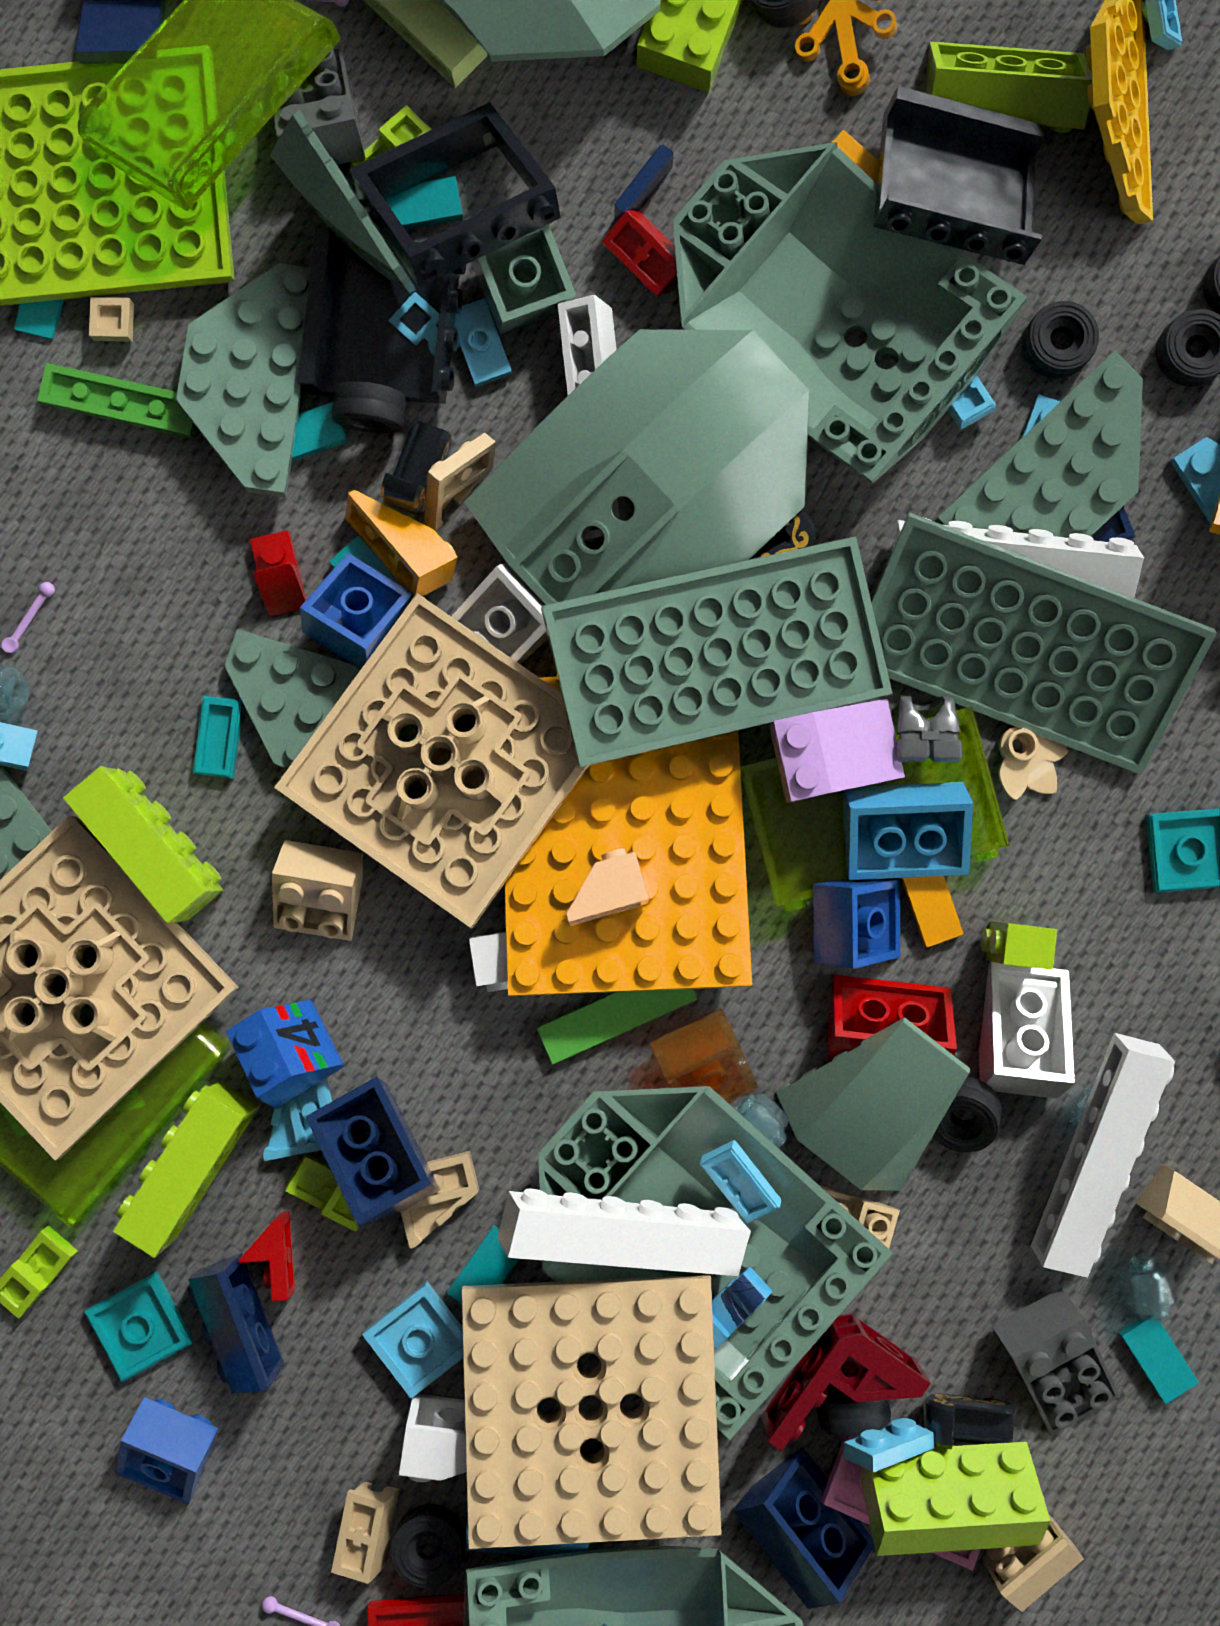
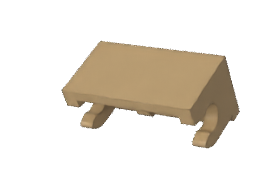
[331,1482,400,1584]

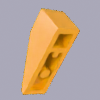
[345,490,458,598]

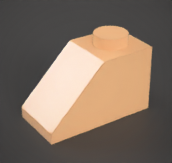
[567,849,649,926]

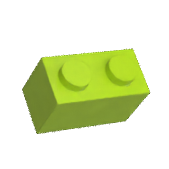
[981,921,1057,970]

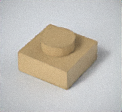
[89,297,134,342]

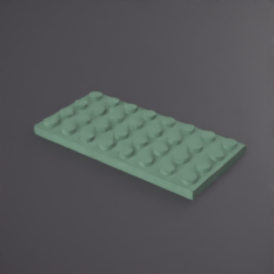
[871,512,1217,775]
[541,536,892,767]

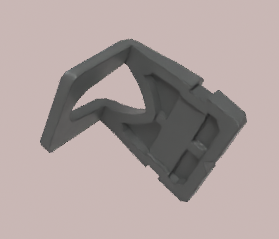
[892,696,963,763]

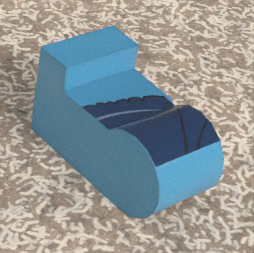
[712,1266,773,1349]

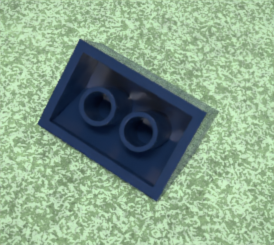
[305,1076,440,1226]
[188,1253,284,1394]
[734,1447,875,1609]

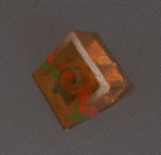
[650,1008,759,1102]

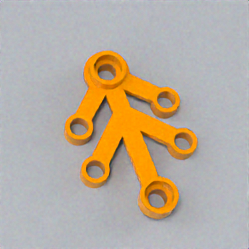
[795,0,897,96]

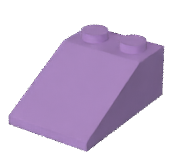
[769,699,905,803]

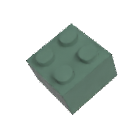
[471,224,577,335]

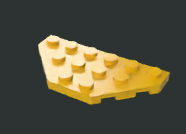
[1086,0,1153,224]

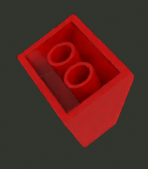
[826,975,957,1064]

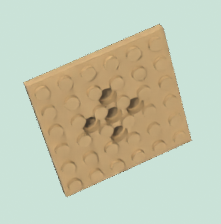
[274,593,589,928]
[0,814,239,1161]
[462,1275,721,1549]

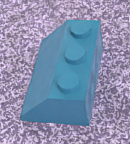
[843,782,973,880]

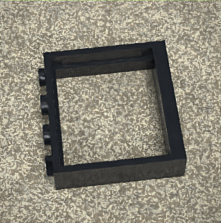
[349,102,561,287]

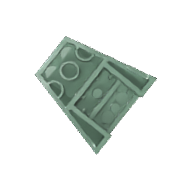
[270,110,416,294]
[776,1017,970,1191]

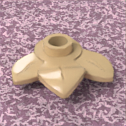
[998,727,1068,800]

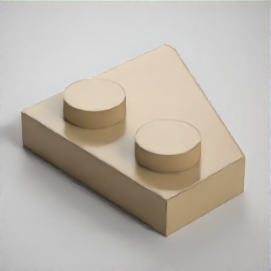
[424,432,496,531]
[401,1151,479,1248]

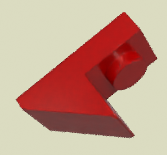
[250,530,307,617]
[238,1211,295,1301]

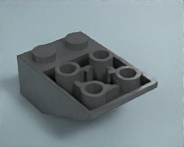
[266,45,366,165]
[992,1288,1120,1435]

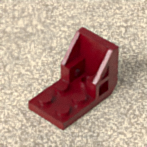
[761,1313,931,1451]

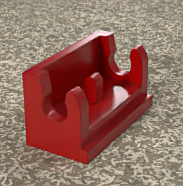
[602,210,678,297]

